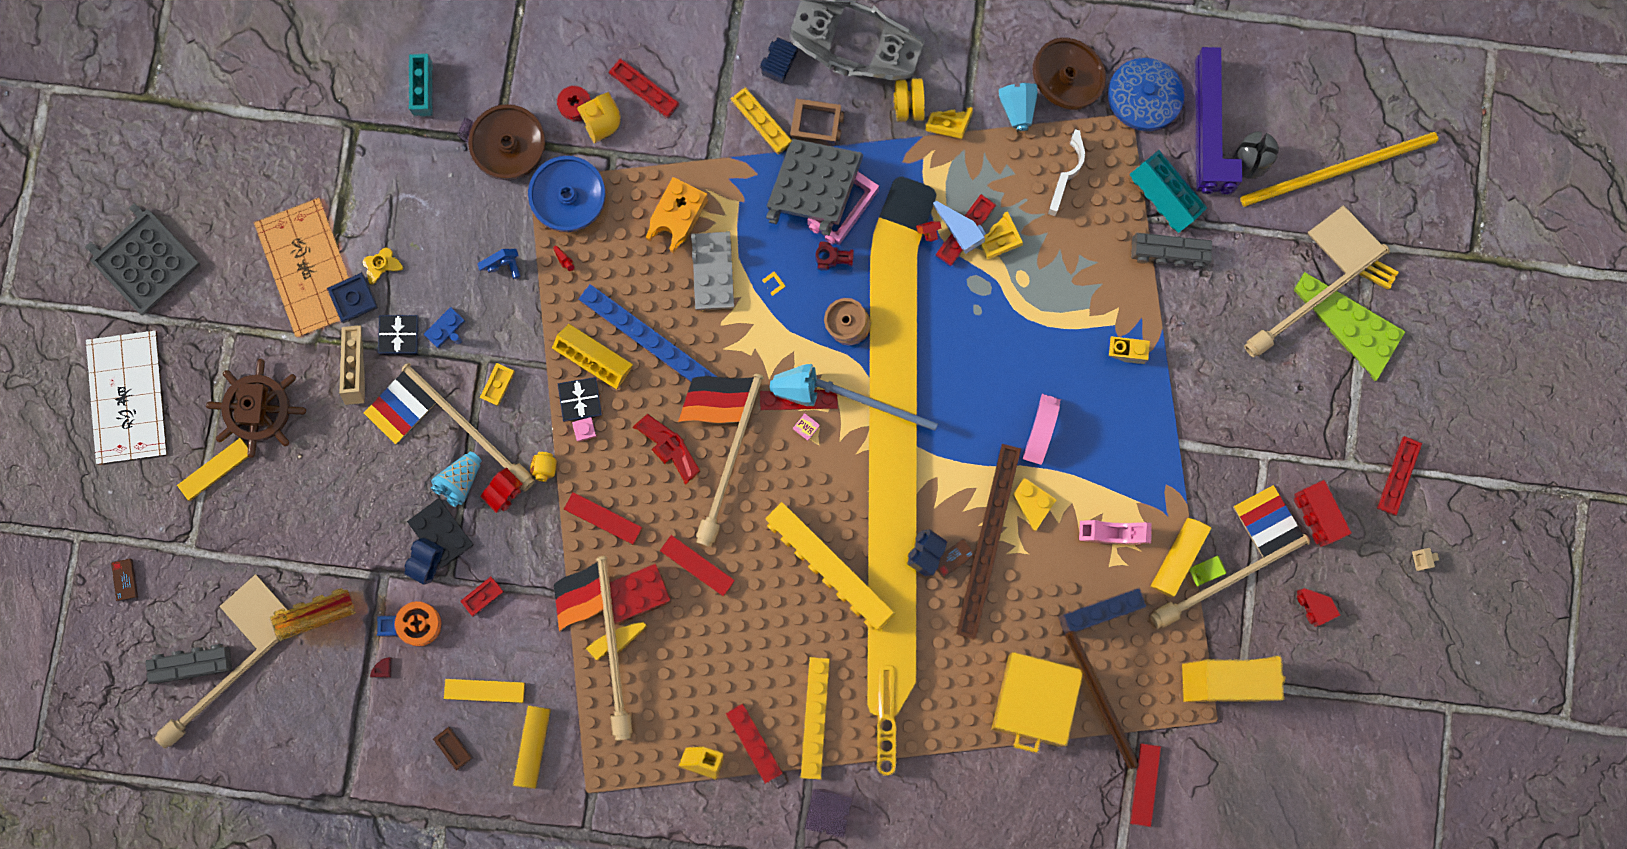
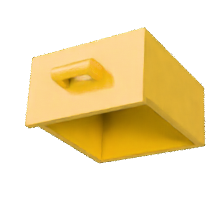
[991,652,1083,753]
[1182,656,1285,702]

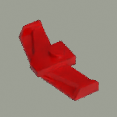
[632,414,700,485]

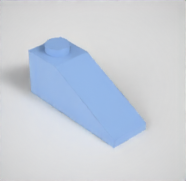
[933,201,986,254]

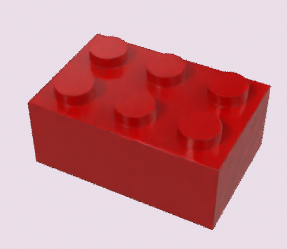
[1294,480,1351,547]
[609,564,672,624]

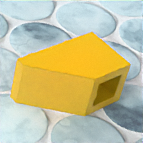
[1109,336,1150,364]
[679,747,723,780]

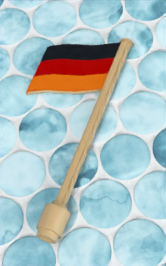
[678,374,764,547]
[554,556,632,740]

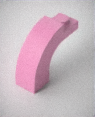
[1023,394,1061,465]
[1079,520,1152,545]

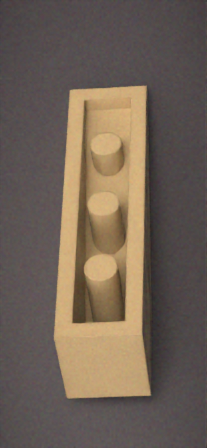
[339,325,365,405]

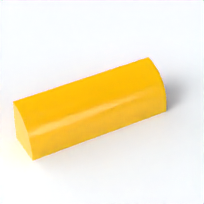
[552,324,633,389]
[1150,518,1211,598]
[513,706,551,788]

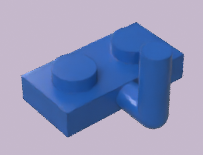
[477,249,520,279]
[424,307,465,349]

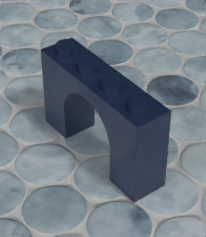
[1058,588,1146,635]

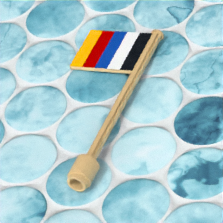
[364,363,535,492]
[1150,485,1310,629]

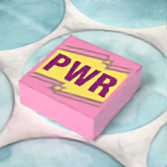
[793,413,820,441]

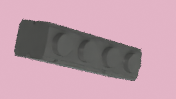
[1131,233,1212,269]
[145,644,232,684]

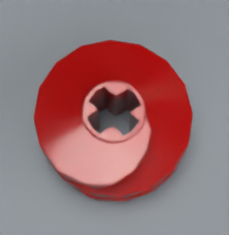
[557,86,591,122]

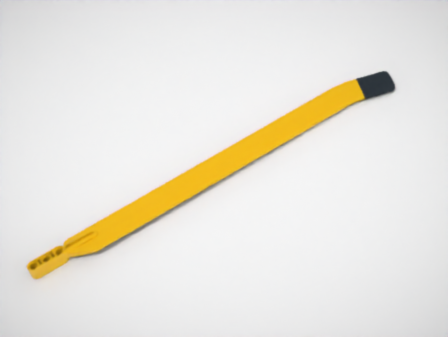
[867,177,936,775]

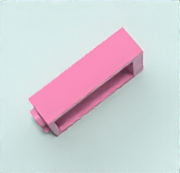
[808,172,879,245]

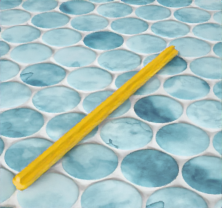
[1240,132,1439,207]

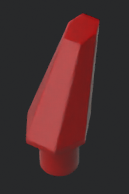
[553,245,575,271]

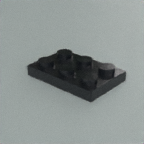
[407,498,474,569]

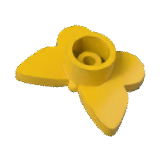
[363,248,403,285]

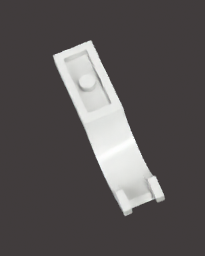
[1048,129,1085,216]

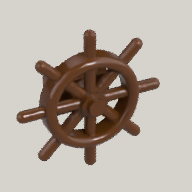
[206,359,306,458]

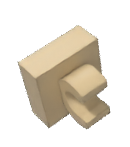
[1412,548,1439,571]

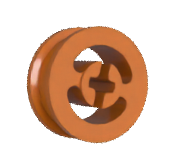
[395,601,442,646]

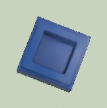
[377,615,398,636]

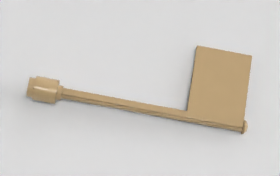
[1244,205,1390,358]
[155,574,301,749]

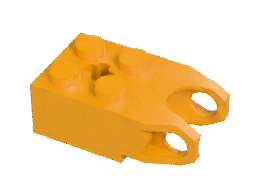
[646,177,708,253]

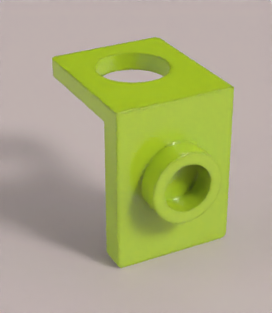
[1189,555,1227,586]

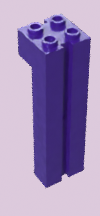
[1195,47,1242,195]

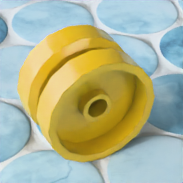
[894,78,924,122]

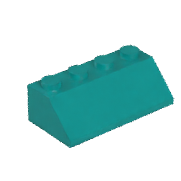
[1129,150,1207,233]

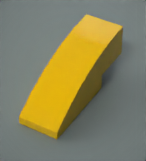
[586,622,648,661]

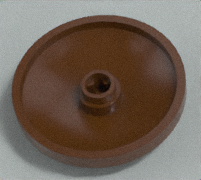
[1033,37,1106,110]
[468,104,546,180]

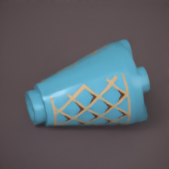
[431,452,482,507]

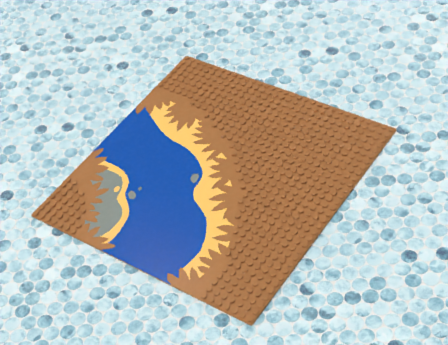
[532,115,1218,793]

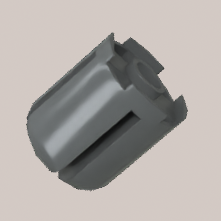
[1233,131,1279,179]

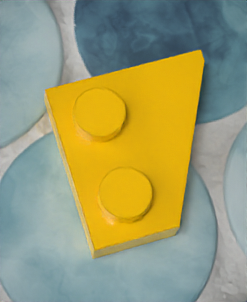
[926,107,973,139]
[980,211,1023,260]
[1013,478,1056,531]

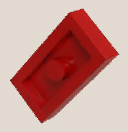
[460,576,504,617]

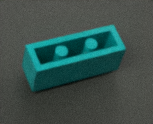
[409,54,432,116]

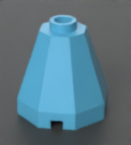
[998,83,1038,131]
[770,364,817,406]

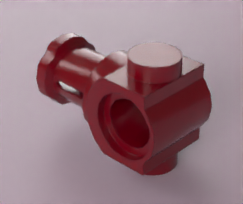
[815,242,854,271]

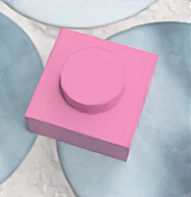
[572,417,597,442]

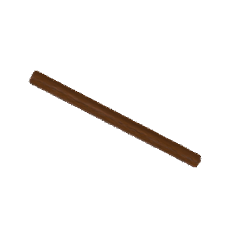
[1065,630,1138,769]

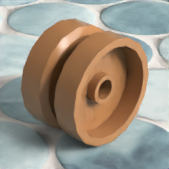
[824,298,871,346]

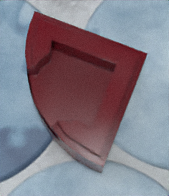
[370,657,392,677]

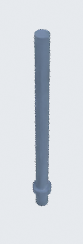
[815,379,938,431]

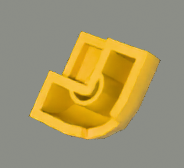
[577,92,621,144]

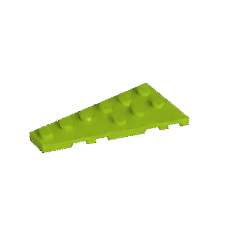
[1293,272,1405,381]

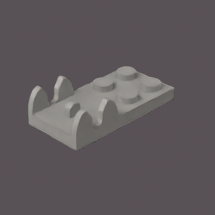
[691,231,734,311]

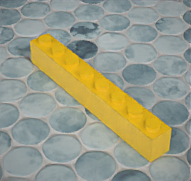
[765,502,895,631]

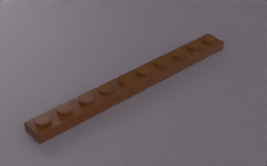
[956,444,1021,639]

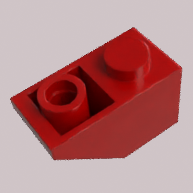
[1296,588,1340,627]

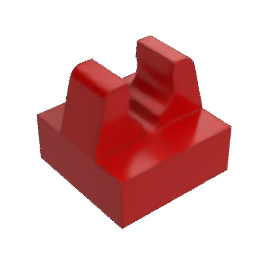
[916,221,942,242]

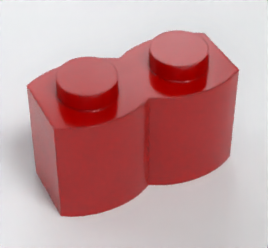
[480,468,523,513]

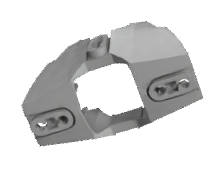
[790,0,925,80]

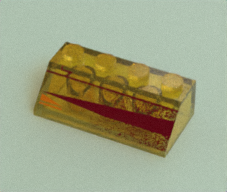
[270,588,356,641]

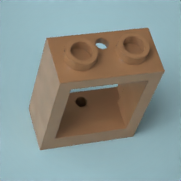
[790,98,844,146]

